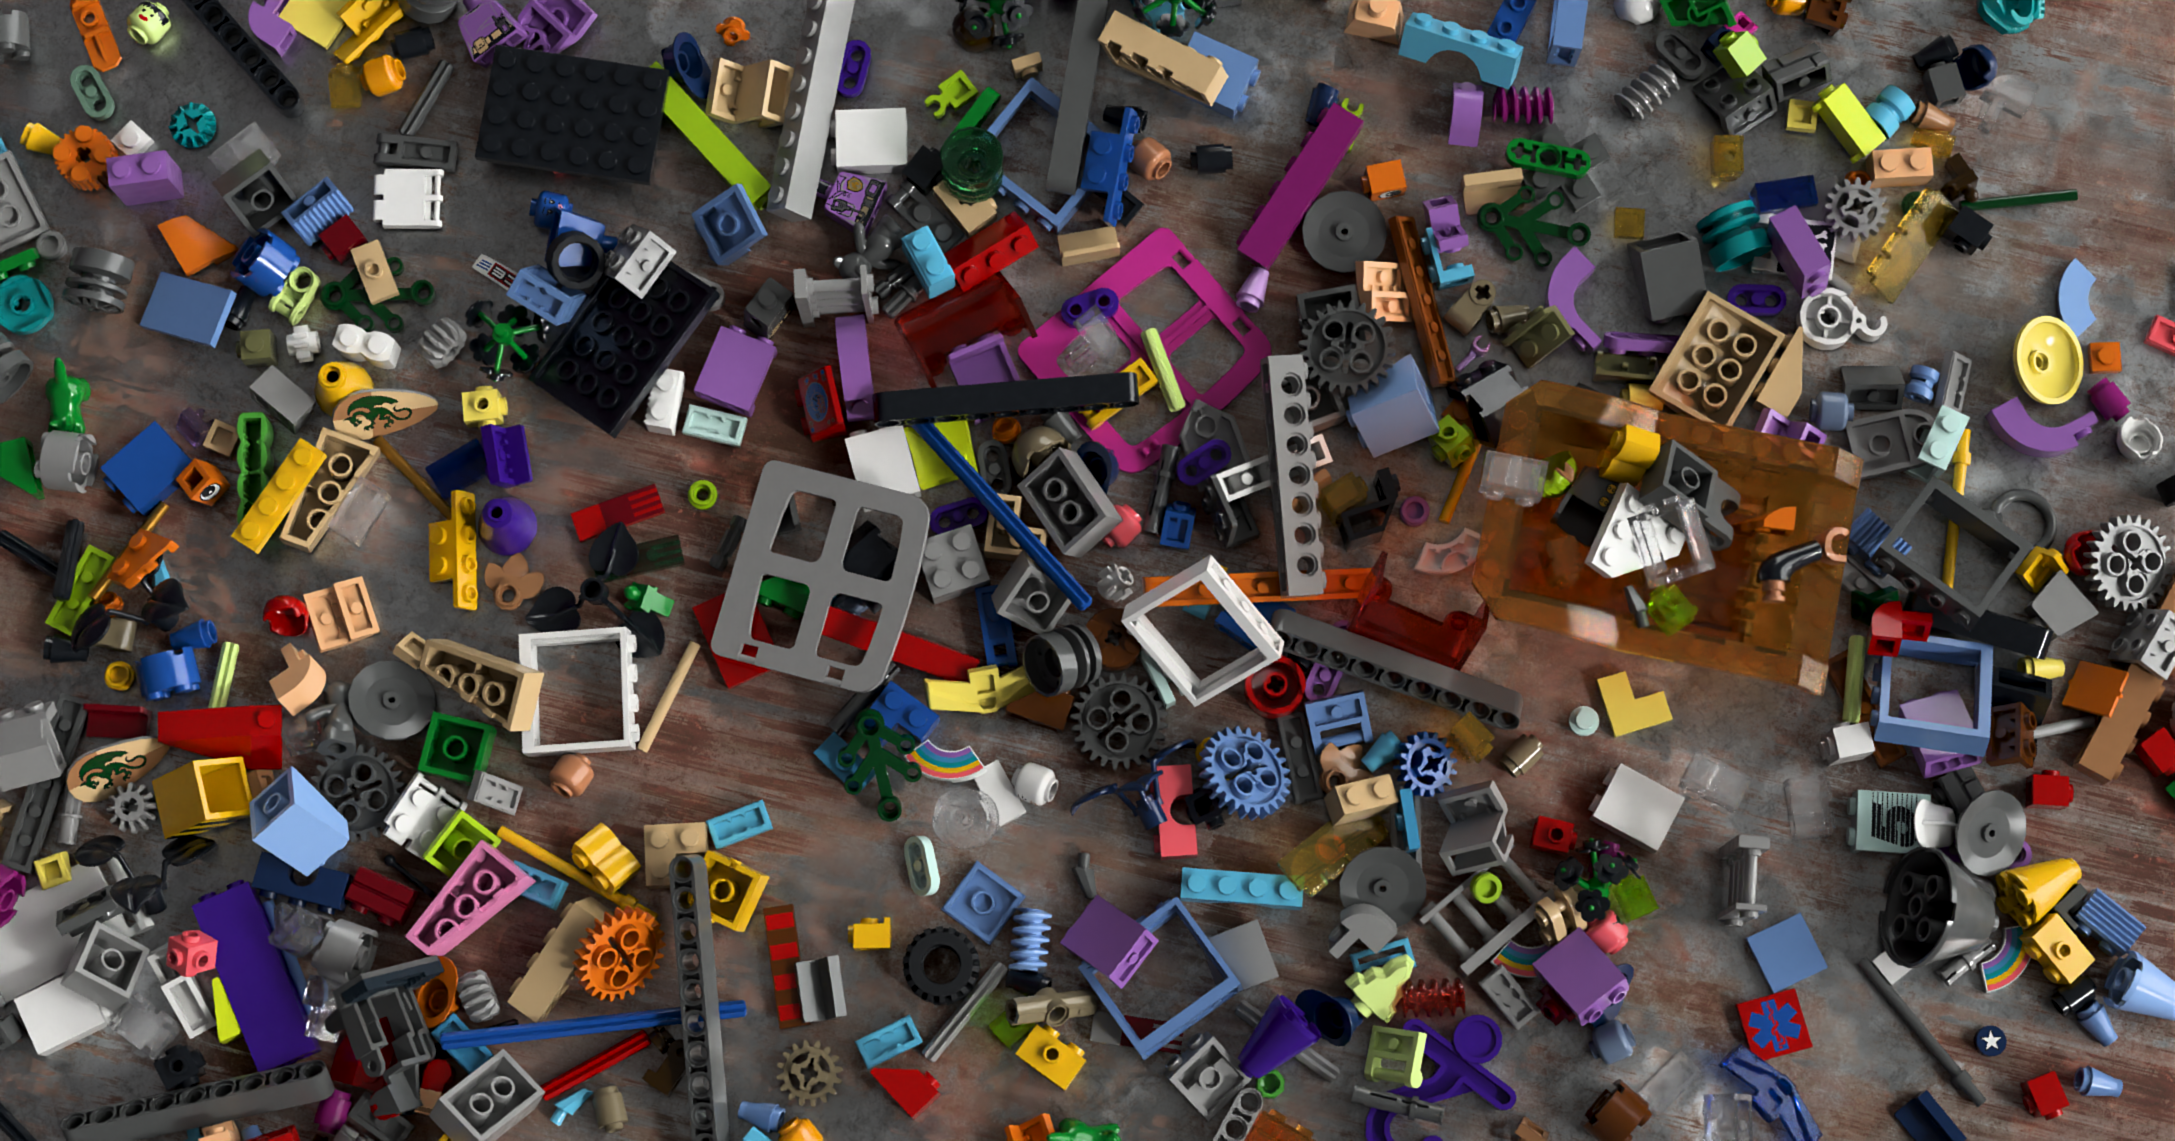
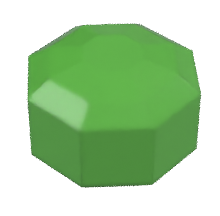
[1255,1070,1285,1099]

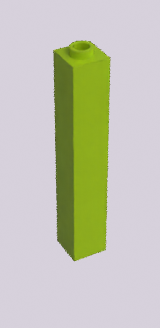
[649,61,771,210]

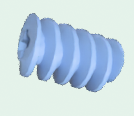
[1008,908,1052,972]

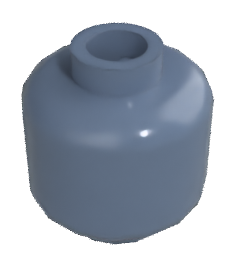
[1809,392,1854,431]
[1588,1020,1636,1065]

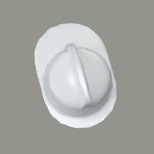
[1914,799,1957,848]

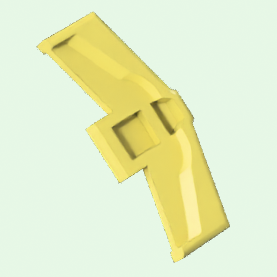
[923,664,1036,714]

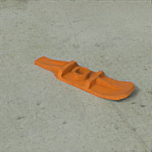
[70,0,122,72]

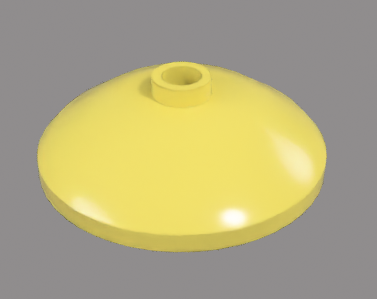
[2013,316,2084,405]

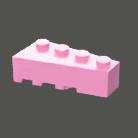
[405,840,537,956]

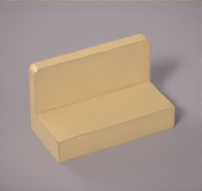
[1461,167,1524,216]
[1057,226,1120,267]

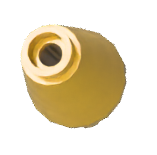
[314,361,374,417]
[1995,858,2082,929]

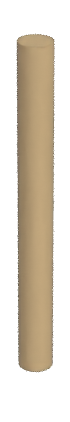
[637,641,700,753]

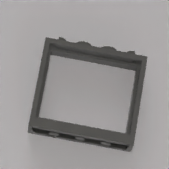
[1870,476,2034,631]

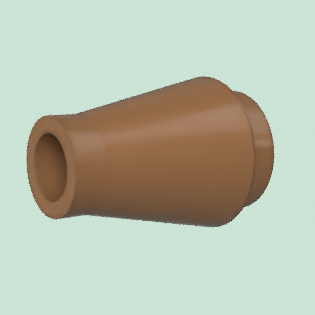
[1909,100,1956,135]

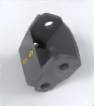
[1550,465,1620,548]

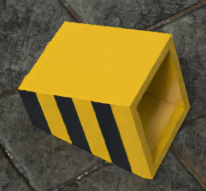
[152,756,253,839]

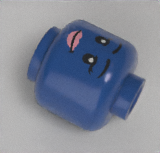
[529,191,573,230]

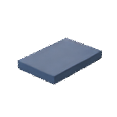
[139,271,237,348]

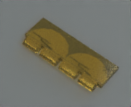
[1866,187,1958,304]
[1276,815,1389,897]

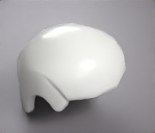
[1613,0,1661,25]
[2116,416,2163,462]

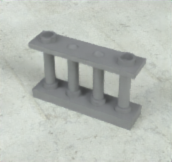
[793,265,879,328]
[1716,834,1770,927]
[1417,844,1556,978]

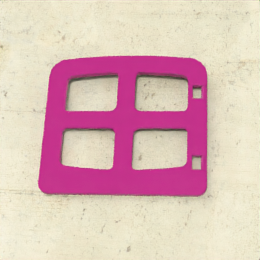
[1018,227,1272,474]

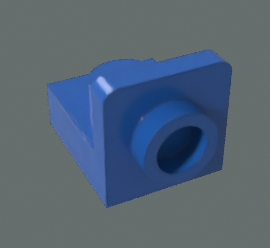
[1160,501,1196,550]

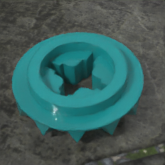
[168,102,217,148]

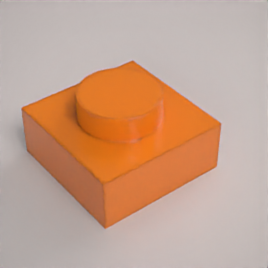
[2087,342,2122,374]

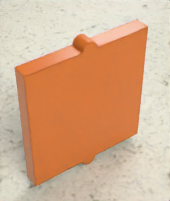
[2062,660,2129,718]

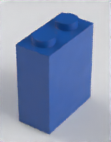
[100,421,192,517]

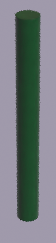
[1959,189,2078,211]

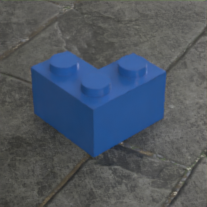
[854,681,940,748]

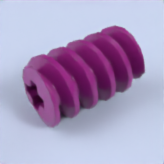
[1492,86,1554,125]

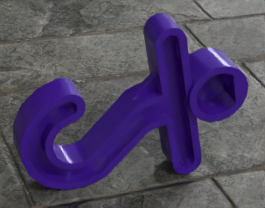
[1364,1015,1516,1141]

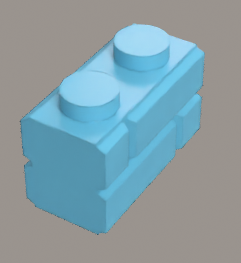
[901,226,956,299]

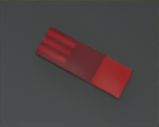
[570,484,665,543]

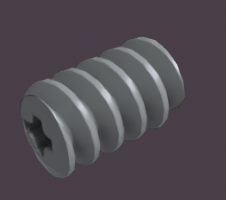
[1614,58,1680,120]

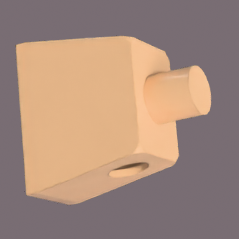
[1344,0,1404,45]

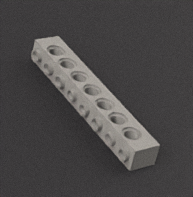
[1260,354,1327,599]

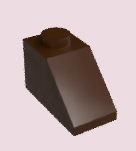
[1005,691,1074,734]

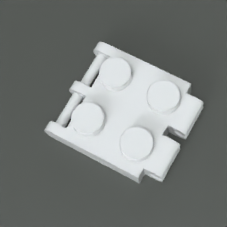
[372,169,444,229]
[382,771,468,860]

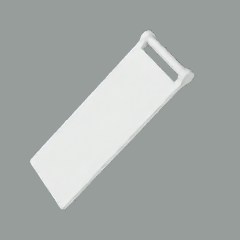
[0,857,155,1004]

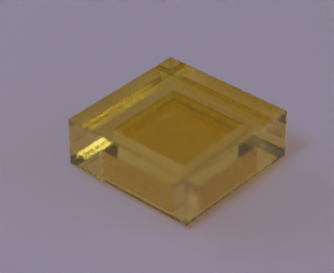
[1613,207,1645,240]

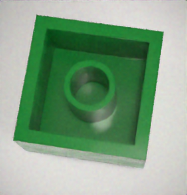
[417,711,497,786]

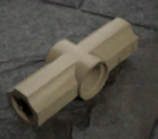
[1005,987,1098,1027]

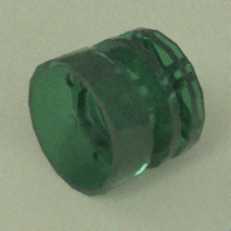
[941,126,1004,203]

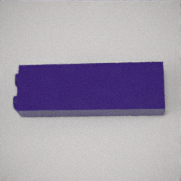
[191,880,322,1072]

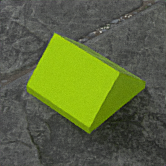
[421,808,502,878]

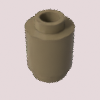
[1499,734,1544,778]
[592,1086,628,1133]

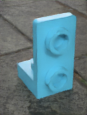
[1420,227,1475,291]

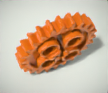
[572,905,666,1002]

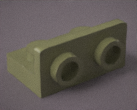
[1501,305,1575,369]

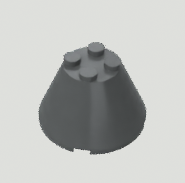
[1880,846,1999,968]

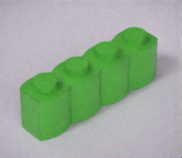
[237,412,274,524]

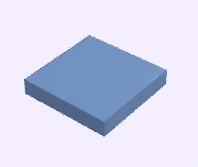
[941,861,1026,946]
[1745,912,1828,994]

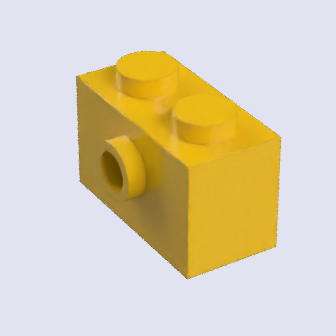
[2019,913,2095,984]
[1015,1023,1086,1091]

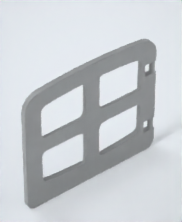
[711,460,930,693]

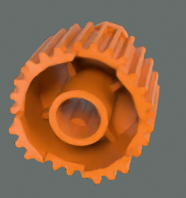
[53,125,119,191]

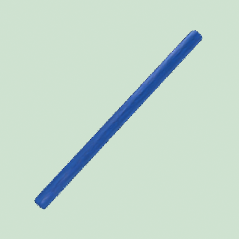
[911,423,1092,611]
[440,1000,747,1050]

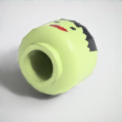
[126,1,171,45]

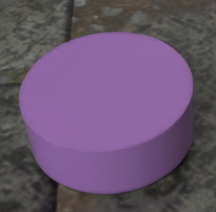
[1399,496,1430,527]

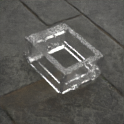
[1627,495,1716,589]

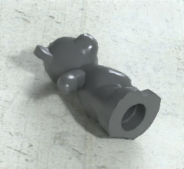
[833,213,908,279]
[305,681,370,759]

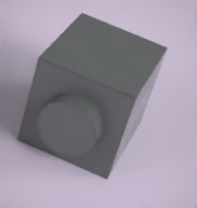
[1922,61,1966,109]

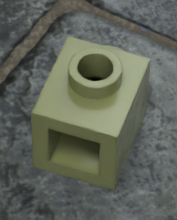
[236,329,278,368]

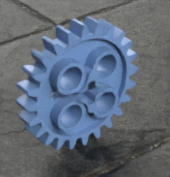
[1198,726,1291,821]

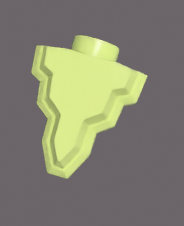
[1344,954,1415,1024]

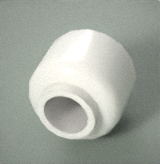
[1011,762,1059,806]

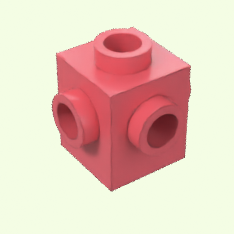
[166,930,218,977]

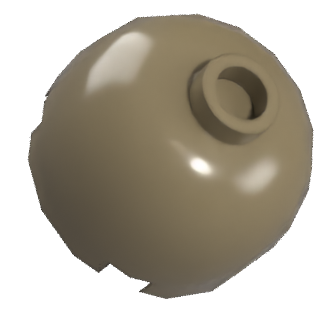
[1011,426,1072,480]

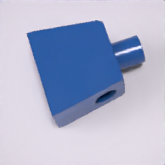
[544,206,618,267]

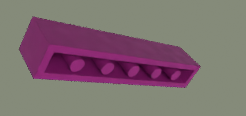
[1236,102,1364,271]

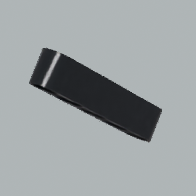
[1903,590,2054,660]

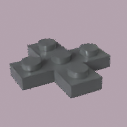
[1522,123,1610,213]

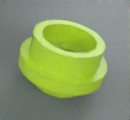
[688,480,718,510]

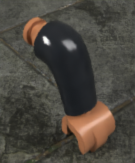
[1756,527,1850,603]

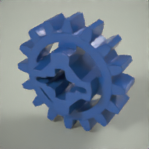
[1393,731,1458,797]

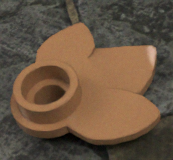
[484,553,545,611]
[1319,742,1374,794]

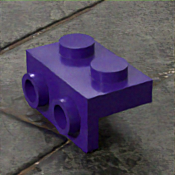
[480,424,533,489]

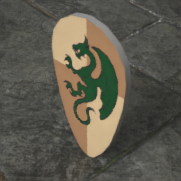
[332,389,438,440]
[66,736,170,802]

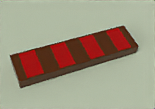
[763,904,811,1030]

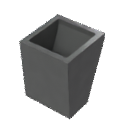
[1627,231,1707,324]

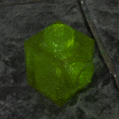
[1612,874,1659,923]
[988,1011,1036,1050]

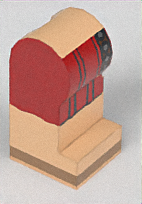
[414,1059,456,1116]

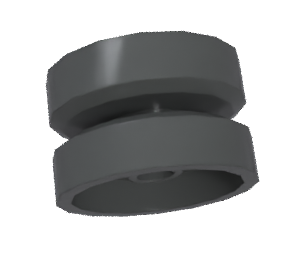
[0,332,34,405]

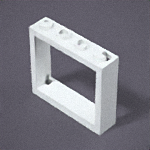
[1121,555,1284,707]
[519,627,640,757]

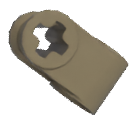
[1443,279,1496,336]
[93,618,137,653]

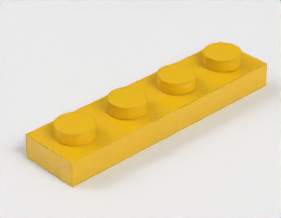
[231,437,327,554]

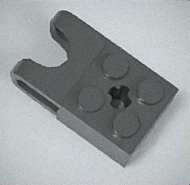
[1638,439,1741,551]

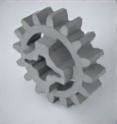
[1822,177,1889,243]

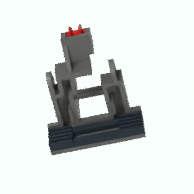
[325,955,444,1120]

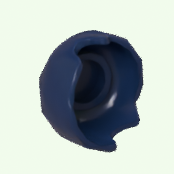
[1953,44,1998,91]

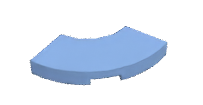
[2057,258,2096,337]

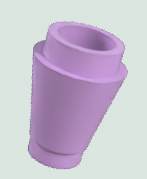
[1236,267,1269,313]

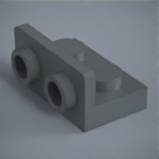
[56,884,126,937]

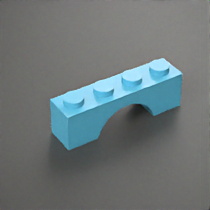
[1398,12,1524,89]
[1180,867,1304,910]

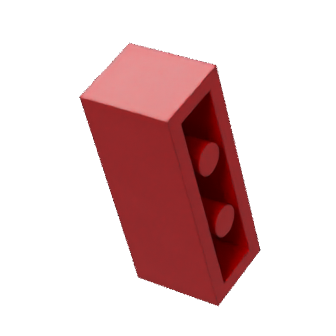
[944,211,1039,293]

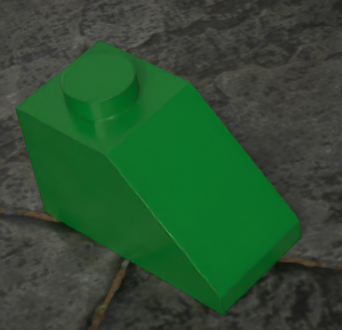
[0,437,45,500]

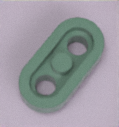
[70,65,115,121]

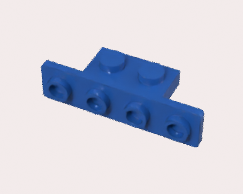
[1080,107,1140,227]

